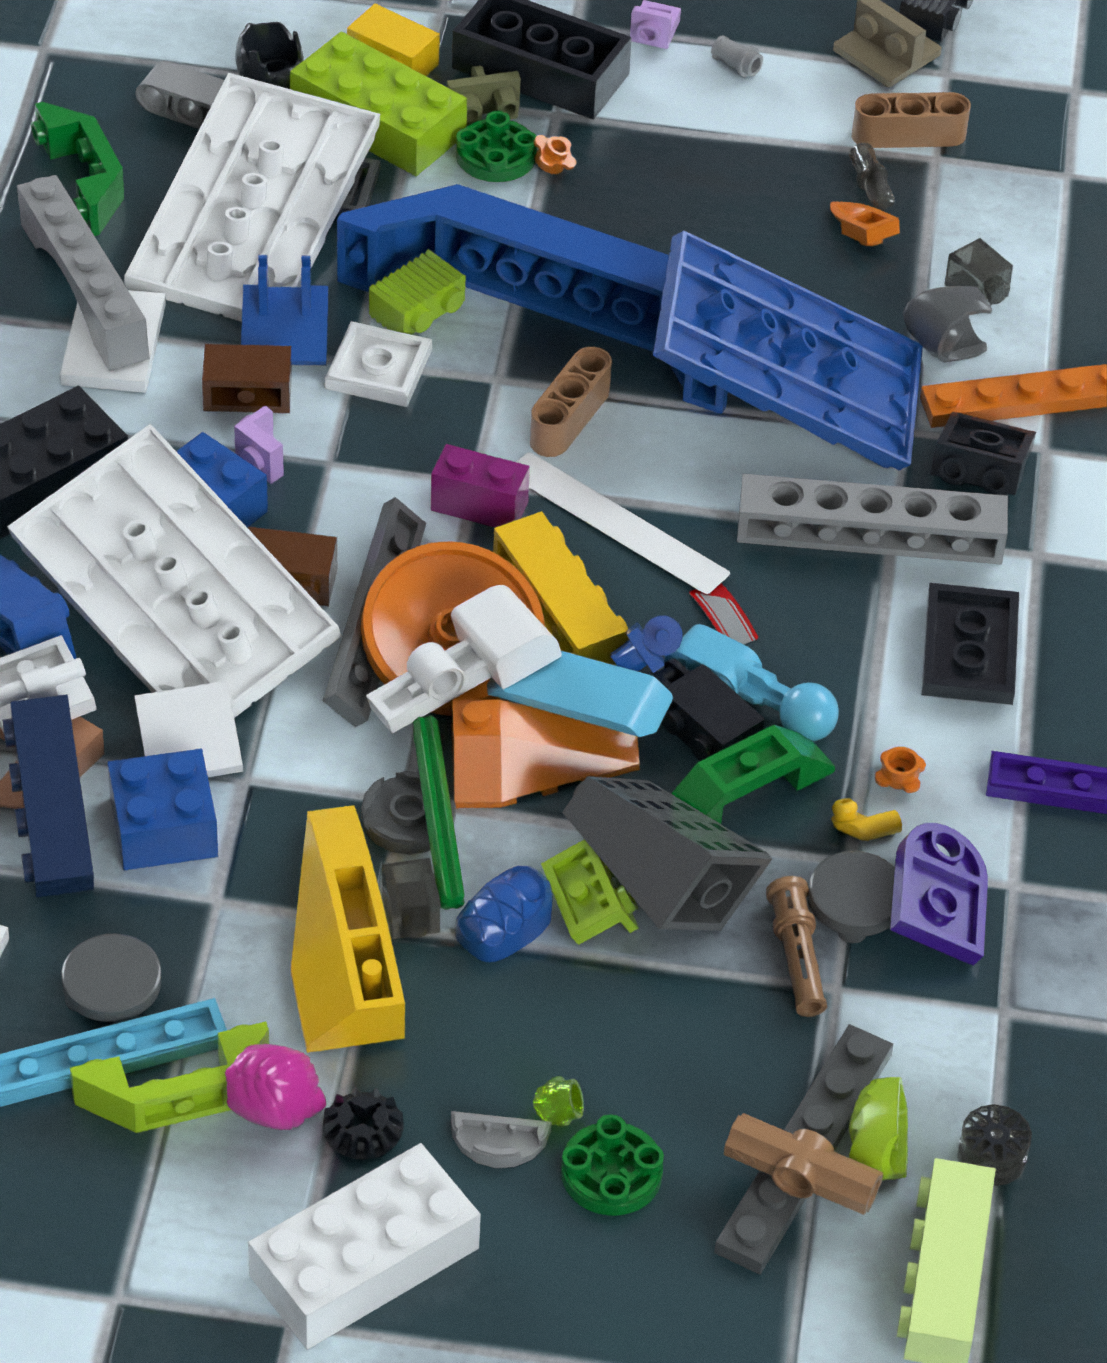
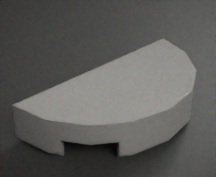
[451,1111,551,1168]

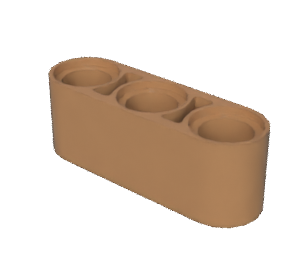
[851,92,971,148]
[530,347,612,457]

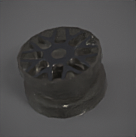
[957,1104,1032,1186]

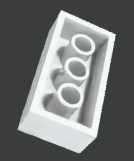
[248,1143,481,1350]

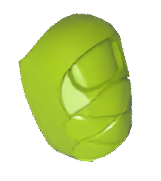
[849,1077,908,1181]

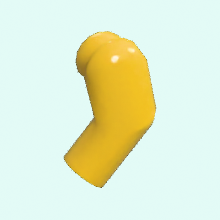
[831,798,902,841]

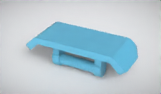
[487,651,673,737]

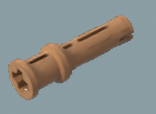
[766,876,827,1017]

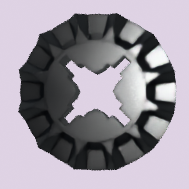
[323,1086,404,1160]

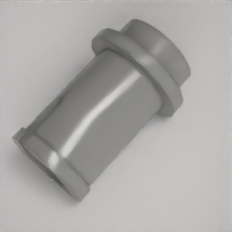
[711,35,763,77]

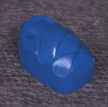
[455,866,553,962]

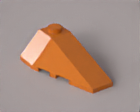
[451,700,640,808]

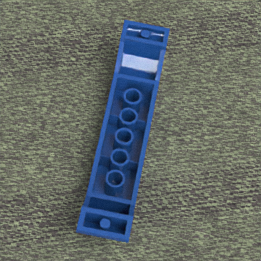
[337,184,728,414]

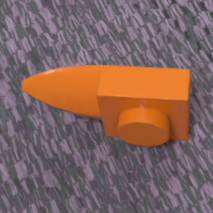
[830,202,900,246]

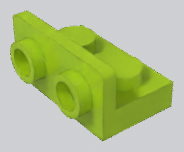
[541,839,639,945]

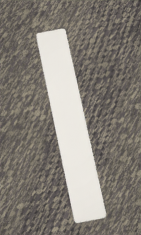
[517,453,730,594]

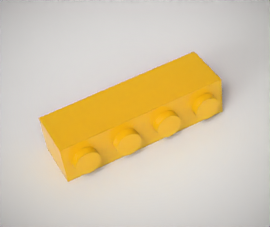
[493,511,629,665]

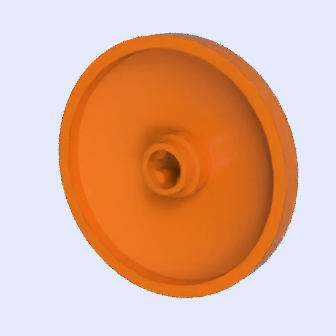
[361,541,545,716]

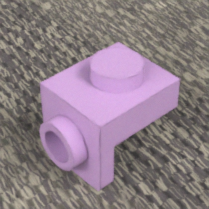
[630,0,681,49]
[234,406,284,484]

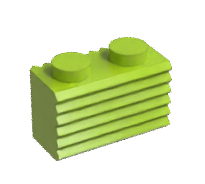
[369,249,466,335]

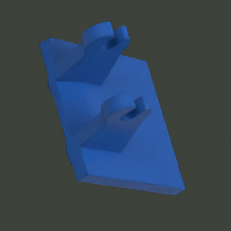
[241,255,329,366]

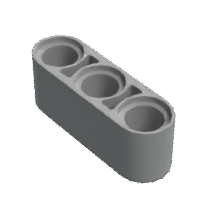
[135,61,224,129]

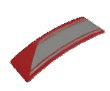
[689,583,758,644]

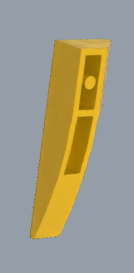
[291,805,405,1053]

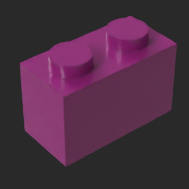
[431,444,530,528]

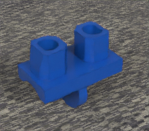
[611,615,682,673]

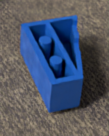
[0,554,77,659]

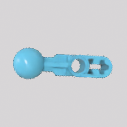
[665,624,839,741]

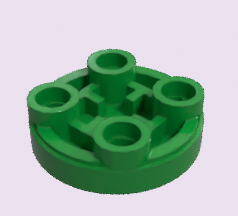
[456,111,537,182]
[561,1114,664,1216]

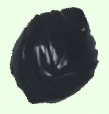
[235,22,304,89]

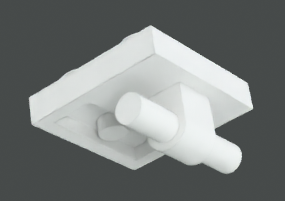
[0,635,97,734]

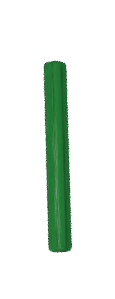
[413,715,465,910]

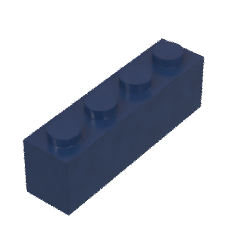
[2,694,94,898]

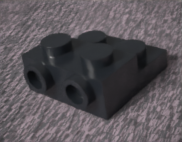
[930,411,1036,495]

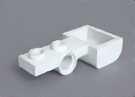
[366,585,562,734]

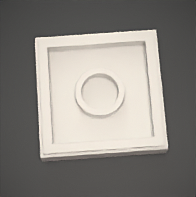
[325,321,432,407]
[135,681,243,777]

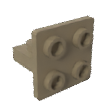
[833,0,942,87]

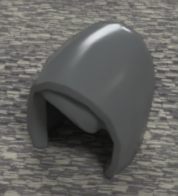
[902,286,992,362]

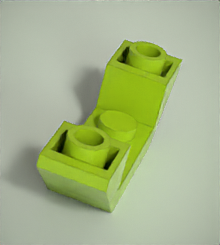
[70,1021,269,1133]

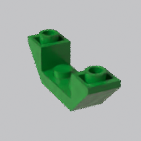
[31,102,124,236]
[671,725,835,824]

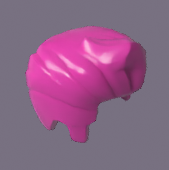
[225,1044,326,1130]

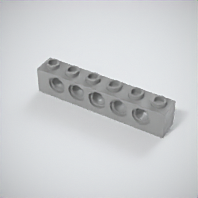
[737,474,1008,565]

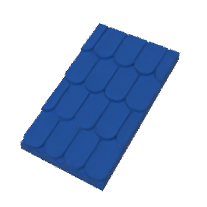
[653,231,923,471]

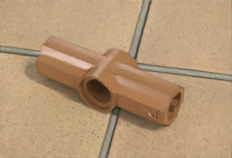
[724,1113,883,1215]

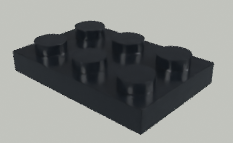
[921,583,1019,705]

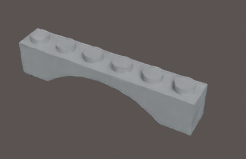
[17,175,150,371]

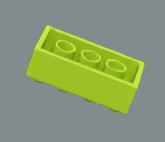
[290,31,467,177]

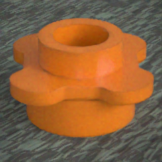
[534,135,577,174]
[875,747,926,793]

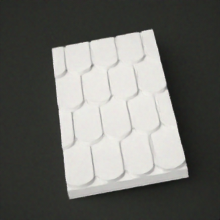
[124,73,380,321]
[7,424,342,718]

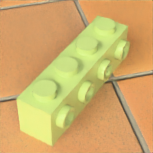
[896,1158,996,1363]

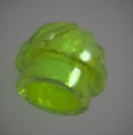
[533,1076,584,1127]

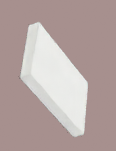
[60,290,166,393]

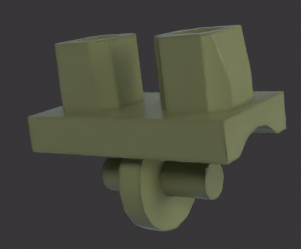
[447,66,521,126]

